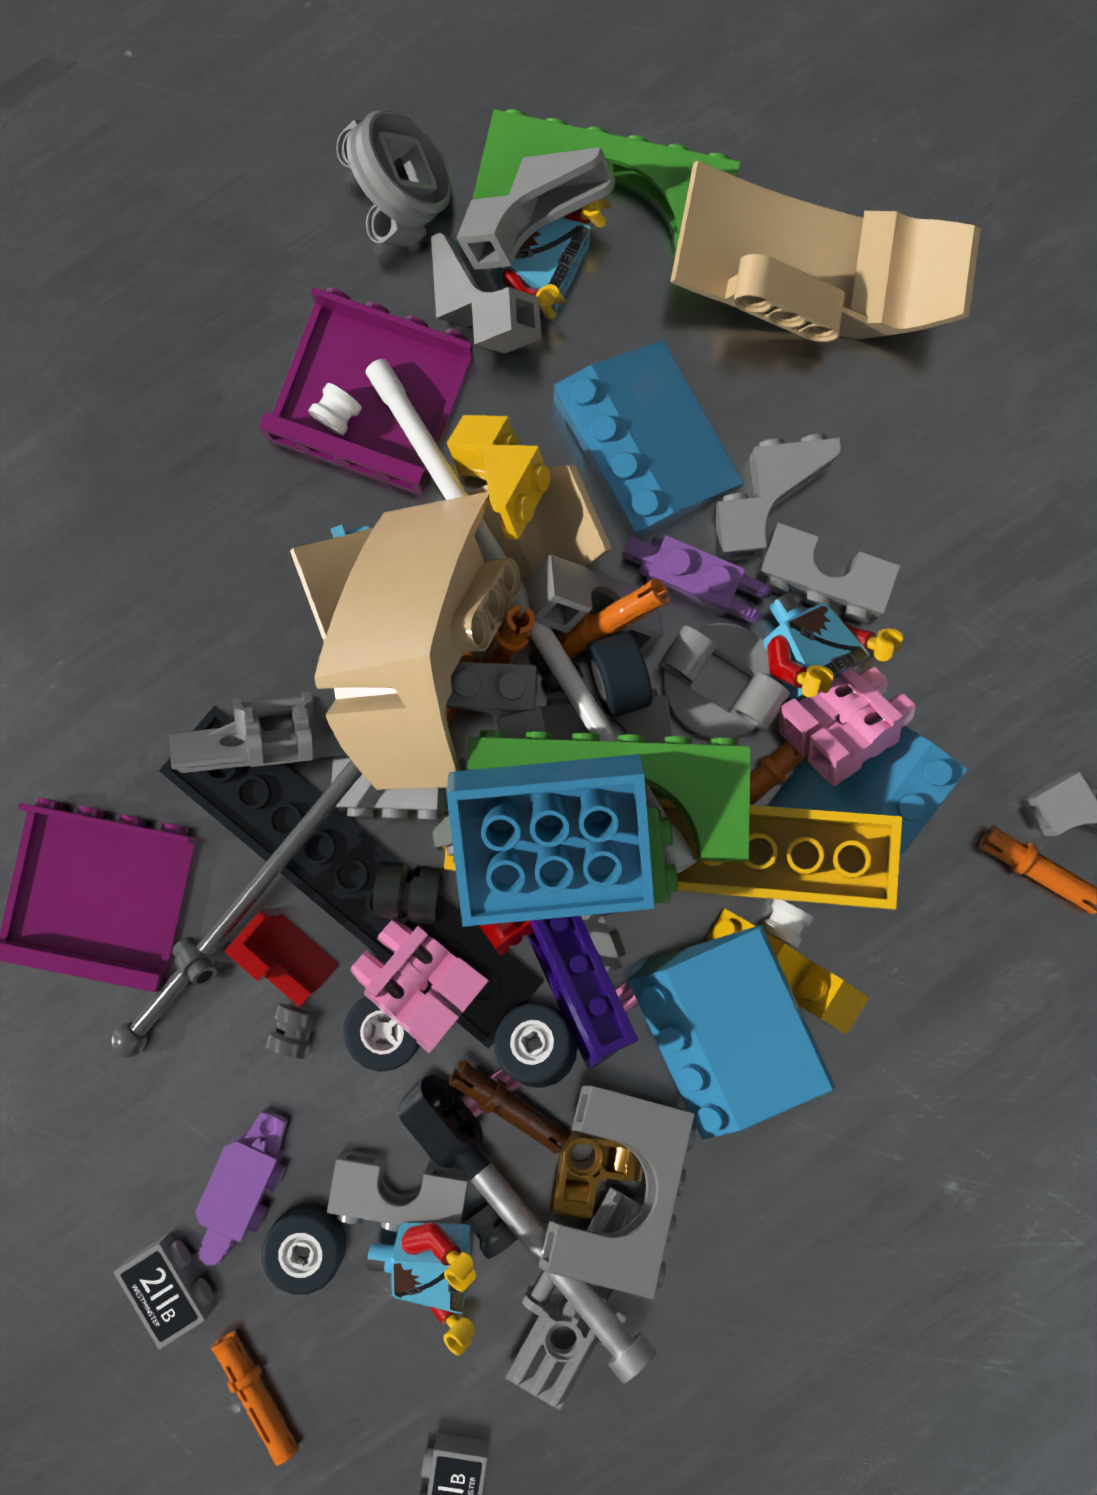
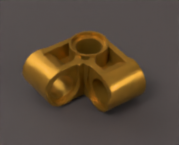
[550,1130,643,1220]

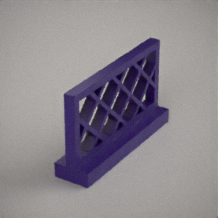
[527,916,638,1070]

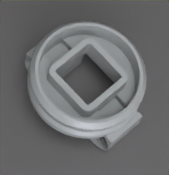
[336,110,451,247]
[659,623,790,740]

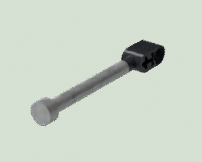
[398,1075,657,1384]

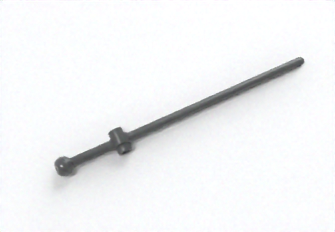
[112,760,362,1057]

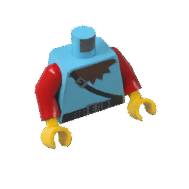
[500,197,611,320]
[764,593,903,700]
[367,1222,477,1356]

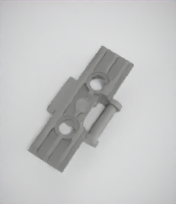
[169,691,347,773]
[506,1186,642,1410]

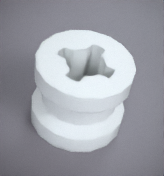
[308,383,362,436]
[761,900,814,948]

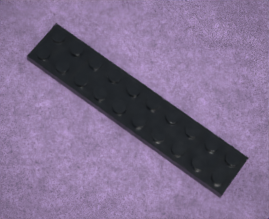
[159,705,544,1049]

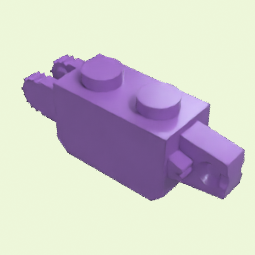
[622,535,773,623]
[195,1109,288,1266]

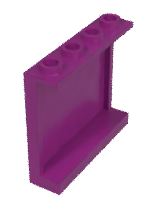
[259,287,474,495]
[0,797,199,992]

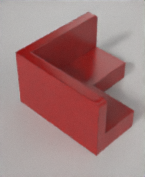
[224,908,339,1007]

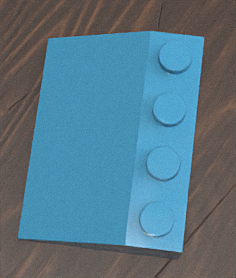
[553,340,744,540]
[767,726,968,908]
[446,754,654,927]
[628,925,835,1140]

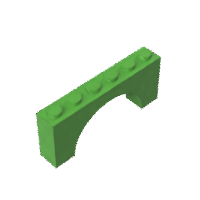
[472,109,740,250]
[467,730,750,862]

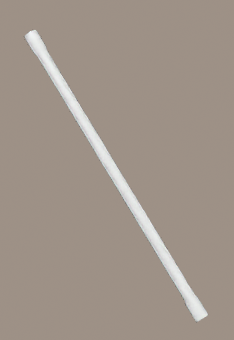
[366,359,697,873]

